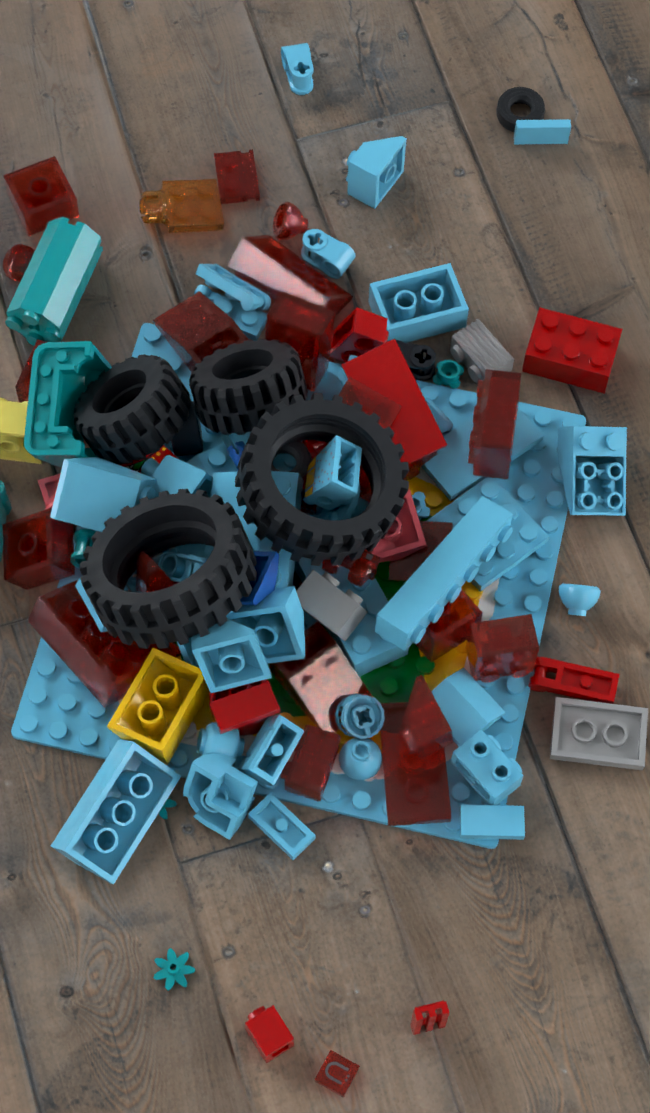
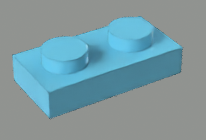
[248,792,316,860]

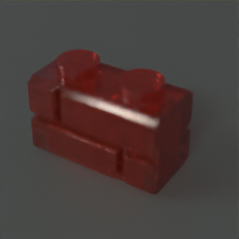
[281,724,341,802]

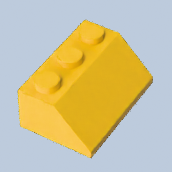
[107,648,209,765]

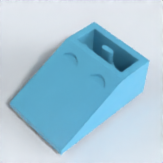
[558,426,627,516]

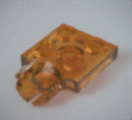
[140,179,224,233]

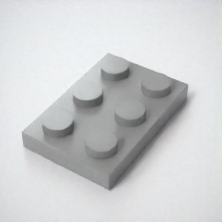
[550,697,648,771]

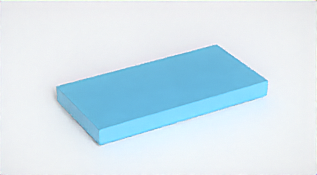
[417,395,543,501]

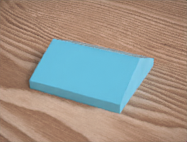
[419,668,506,747]

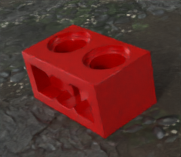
[328,307,389,362]

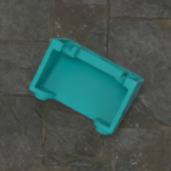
[24,341,112,468]

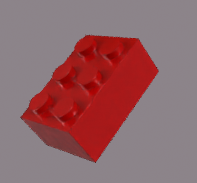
[522,307,623,394]

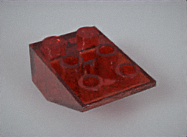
[153,291,249,372]
[269,622,373,739]

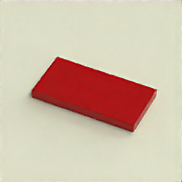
[341,338,447,465]

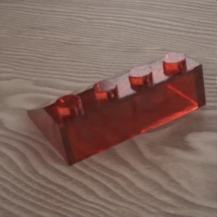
[28,580,181,708]

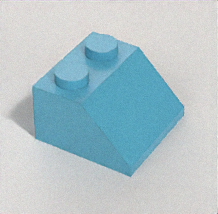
[346,136,407,209]
[191,619,272,693]

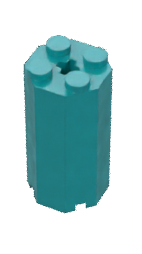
[5,217,103,347]

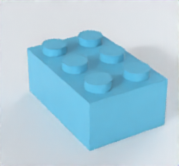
[368,263,469,343]

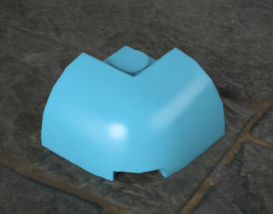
[183,753,258,840]

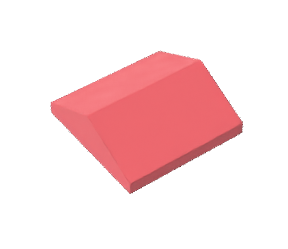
[364,489,427,564]

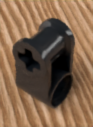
[387,340,436,381]

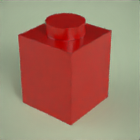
[245,1005,294,1063]

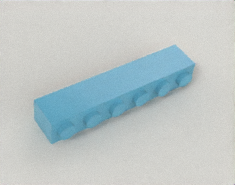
[375,496,513,651]

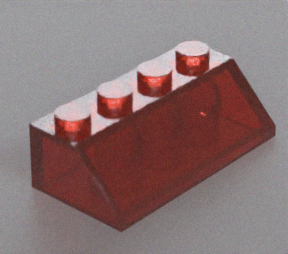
[227,235,353,329]

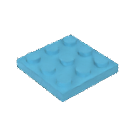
[422,474,549,592]

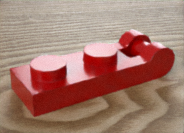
[528,657,620,704]

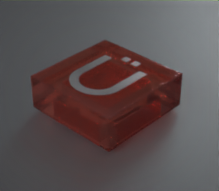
[315,1050,360,1098]

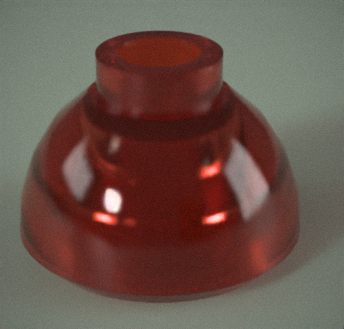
[273,201,308,240]
[3,244,35,282]

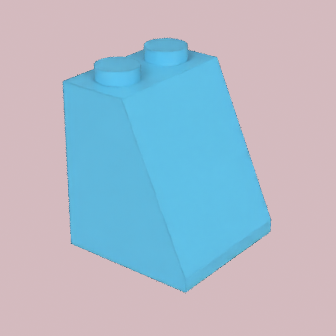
[50,457,157,532]

